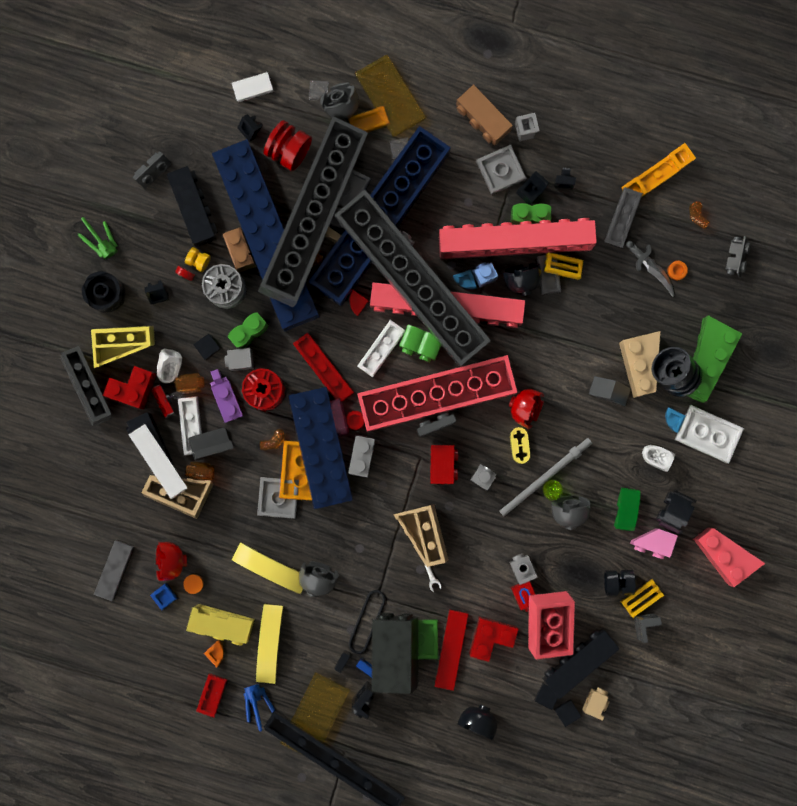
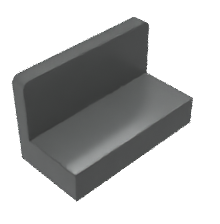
[188,428,233,460]
[634,613,662,643]

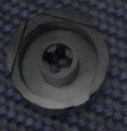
[82,271,125,313]
[656,490,697,535]

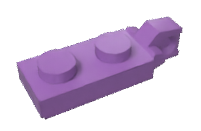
[210,369,243,423]

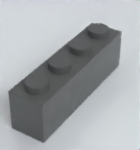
[61,346,112,427]

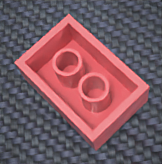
[528,591,575,660]

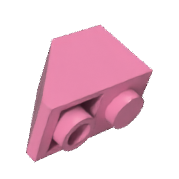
[630,528,678,560]

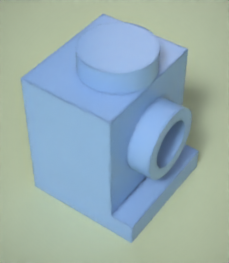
[472,262,498,288]

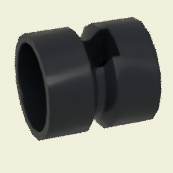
[604,570,635,596]

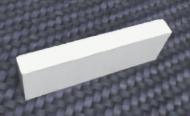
[357,320,405,377]
[178,396,202,456]

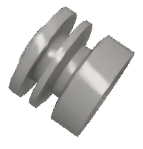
[202,264,246,309]

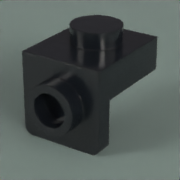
[516,171,549,205]

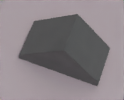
[588,376,631,407]

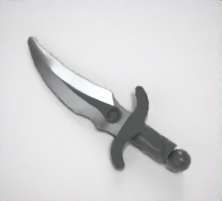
[626,241,674,297]

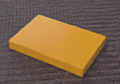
[279,441,312,501]

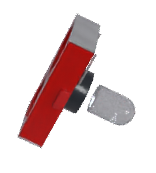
[152,385,182,419]

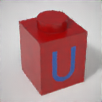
[510,581,535,612]

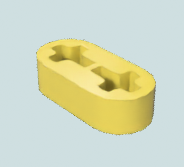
[510,427,530,464]

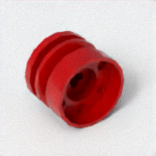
[263,120,312,172]
[242,368,286,411]

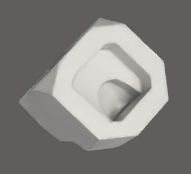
[157,349,182,383]
[642,445,675,472]

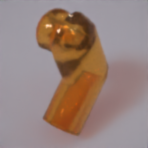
[689,201,710,229]
[260,429,285,450]

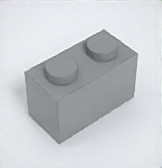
[348,436,375,477]

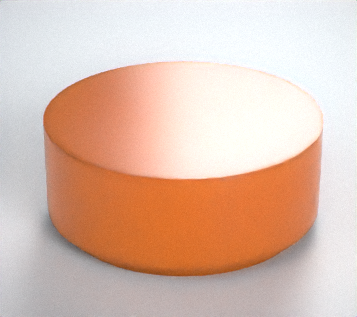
[667,261,688,281]
[184,574,204,594]

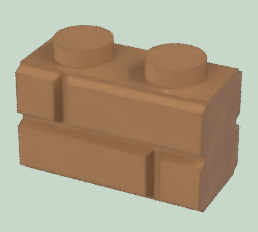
[223,228,256,273]

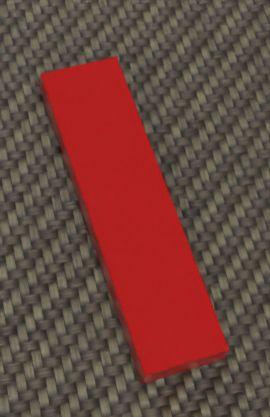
[293,333,354,404]
[435,609,468,691]

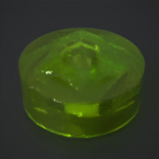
[543,480,563,500]

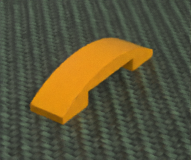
[621,143,696,197]

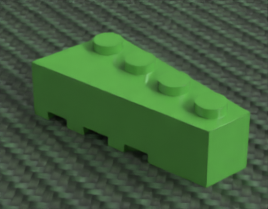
[687,316,742,403]

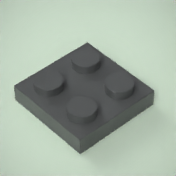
[417,413,456,438]

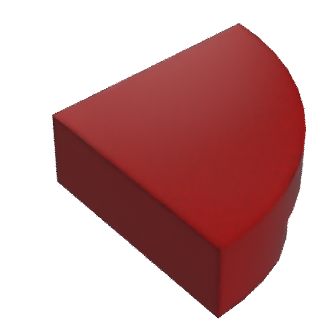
[350,290,369,316]

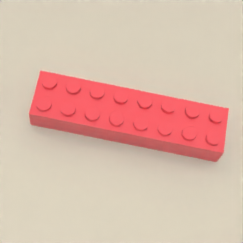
[439,218,596,259]
[357,355,517,432]

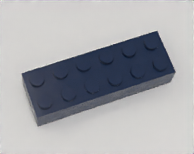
[288,387,352,509]

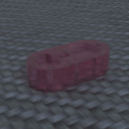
[331,398,349,436]

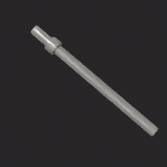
[499,438,593,517]

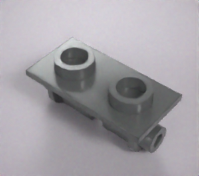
[133,151,171,190]
[725,236,751,278]

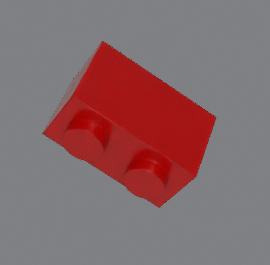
[430,445,458,484]

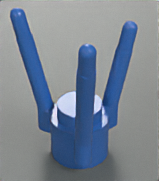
[243,684,275,731]

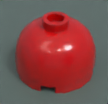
[509,389,544,429]
[156,542,187,581]

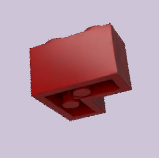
[103,366,157,410]
[469,616,518,662]

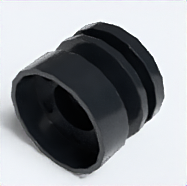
[651,347,703,397]

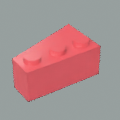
[693,527,765,587]

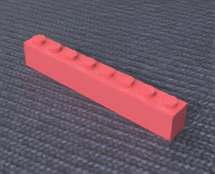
[370,282,525,328]

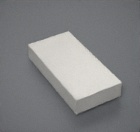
[232,72,274,102]

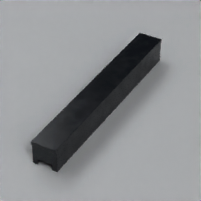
[264,710,405,806]

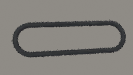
[349,590,386,654]

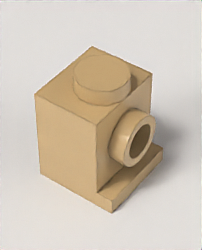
[582,687,609,721]

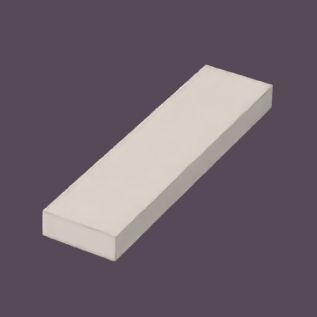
[129,424,188,499]

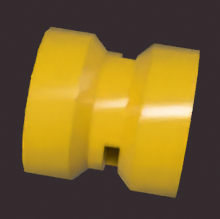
[185,247,211,272]

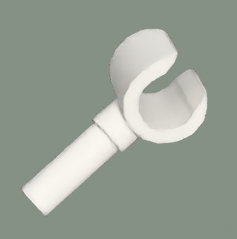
[425,565,441,592]

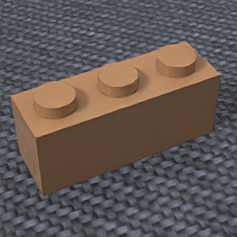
[456,85,513,146]

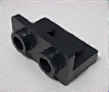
[352,681,374,719]

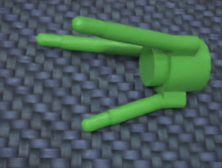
[78,217,118,259]

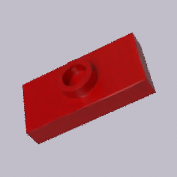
[196,673,228,718]

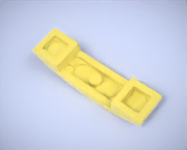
[232,543,303,594]
[256,604,283,684]

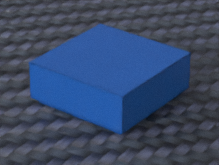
[150,583,178,611]
[356,658,372,678]

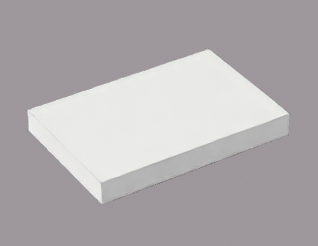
[675,405,744,464]

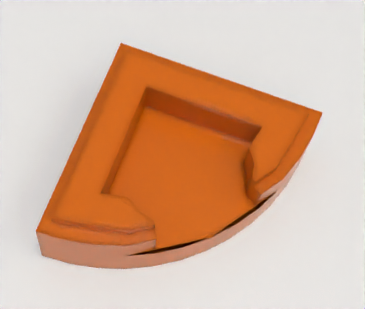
[204,640,224,668]

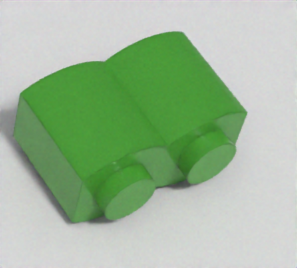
[511,203,551,225]
[228,312,269,349]
[399,325,441,363]

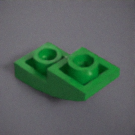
[614,487,641,531]

